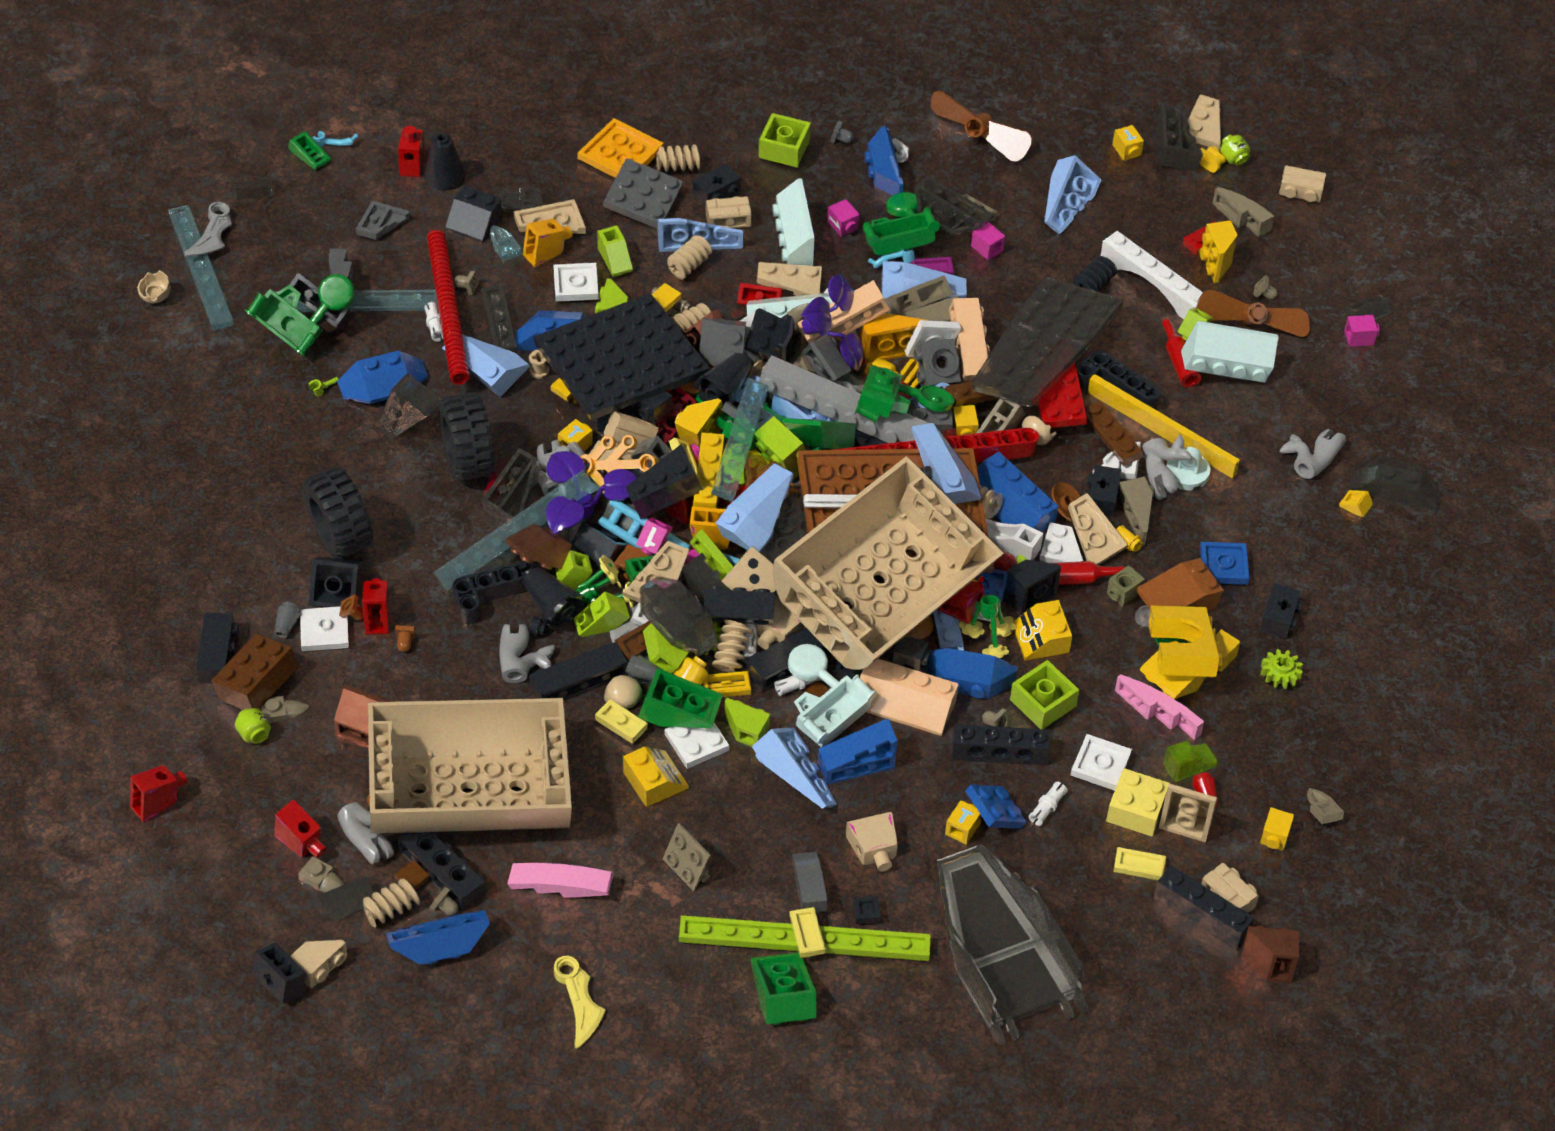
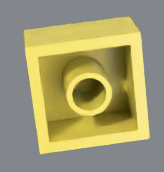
[1106,768,1170,837]

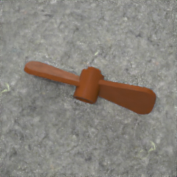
[931,91,1033,161]
[1196,290,1310,337]

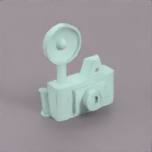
[788,644,877,747]

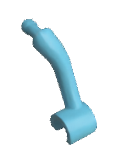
[313,131,359,147]
[868,249,915,268]

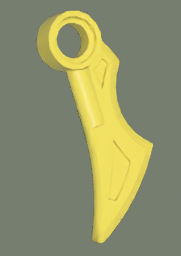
[554,956,605,1048]

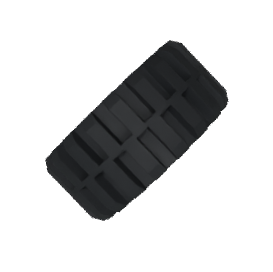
[439,392,495,481]
[302,467,373,559]

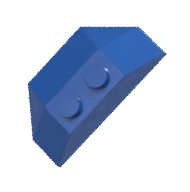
[864,126,904,195]
[515,311,586,351]
[337,351,428,404]
[927,648,1018,699]
[386,910,490,965]

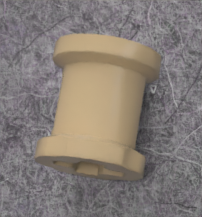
[529,350,549,379]

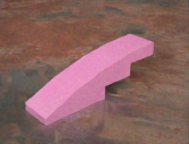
[1115,675,1204,740]
[507,863,613,898]

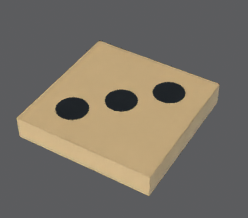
[722,546,776,592]

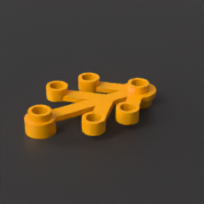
[580,435,658,494]

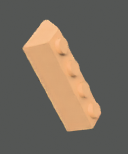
[860,659,958,736]

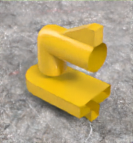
[1195,146,1226,172]

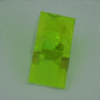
[1163,740,1217,782]

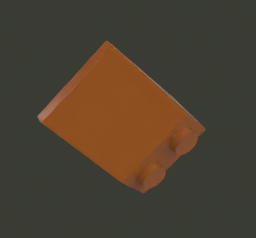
[1136,558,1224,611]

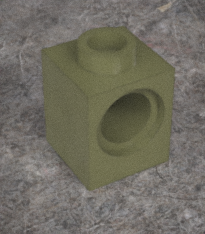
[1107,565,1145,607]

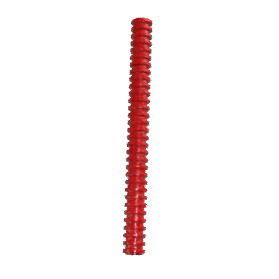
[427,230,470,385]

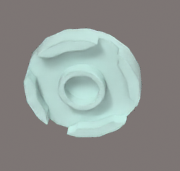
[1166,447,1210,490]

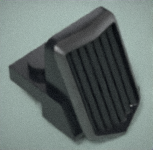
[744,308,795,363]

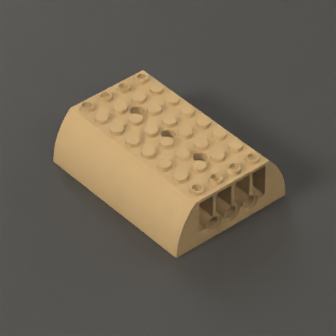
[773,456,1004,670]
[368,698,572,834]

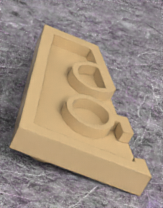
[757,262,822,296]

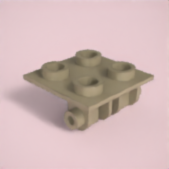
[663,823,711,891]

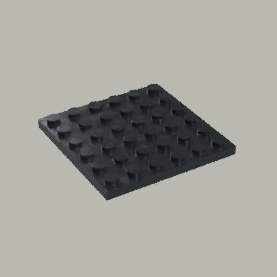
[533,293,710,420]

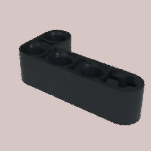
[1076,350,1160,410]
[453,561,540,625]

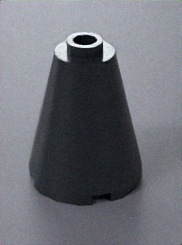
[424,133,465,191]
[694,353,751,406]
[523,567,585,630]

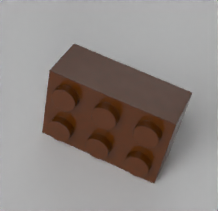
[211,634,299,710]

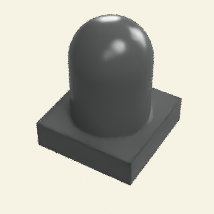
[830,121,854,144]

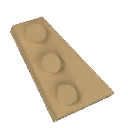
[1181,95,1220,150]
[514,199,586,234]
[1068,493,1127,565]
[622,541,689,612]

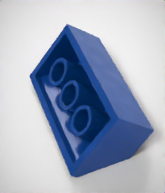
[977,452,1059,532]

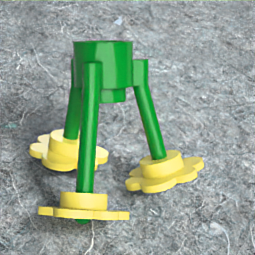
[576,555,636,608]
[958,595,1016,658]

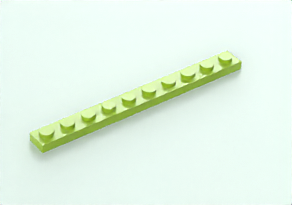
[679,916,931,961]

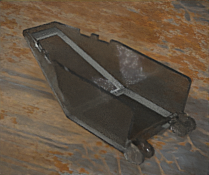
[936,844,1088,1046]

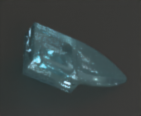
[490,225,522,262]

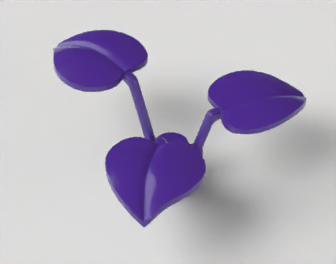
[801,274,863,372]
[546,451,637,535]

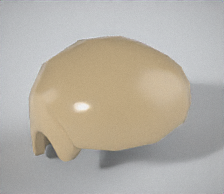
[137,270,171,304]
[1022,416,1057,445]
[604,675,642,709]

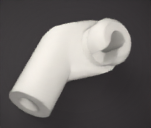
[892,138,909,163]

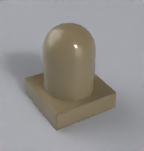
[454,271,479,295]
[1253,275,1278,300]
[982,709,1010,727]
[429,887,459,916]

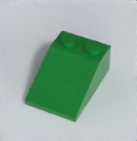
[782,418,856,450]
[638,668,723,728]
[751,952,816,1024]

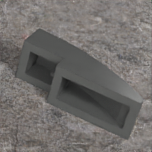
[329,248,353,283]
[792,852,827,912]

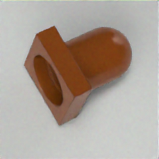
[339,594,364,620]
[395,625,416,652]

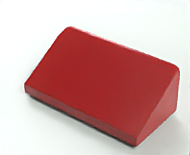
[737,283,783,305]

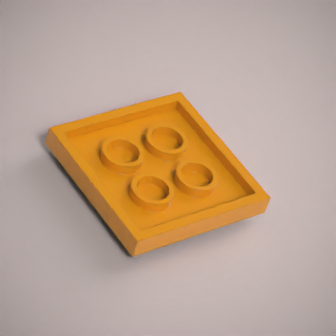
[578,118,664,178]

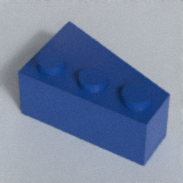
[818,718,897,785]

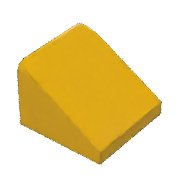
[1339,490,1373,517]

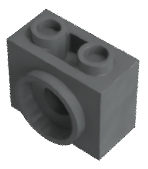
[914,339,961,387]

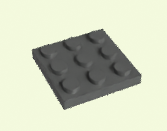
[603,158,683,229]

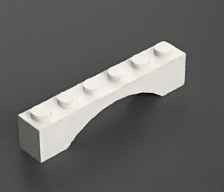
[1101,231,1203,319]
[986,518,1043,560]

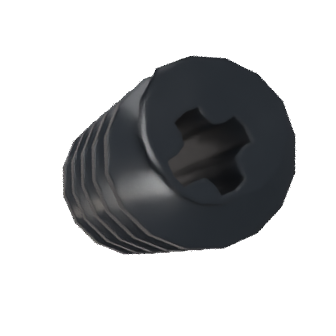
[1072,256,1117,300]

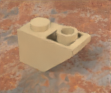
[290,940,348,989]

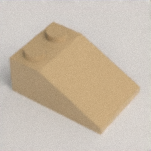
[1159,784,1217,842]

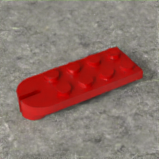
[1029,339,1087,428]

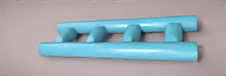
[598,501,691,556]

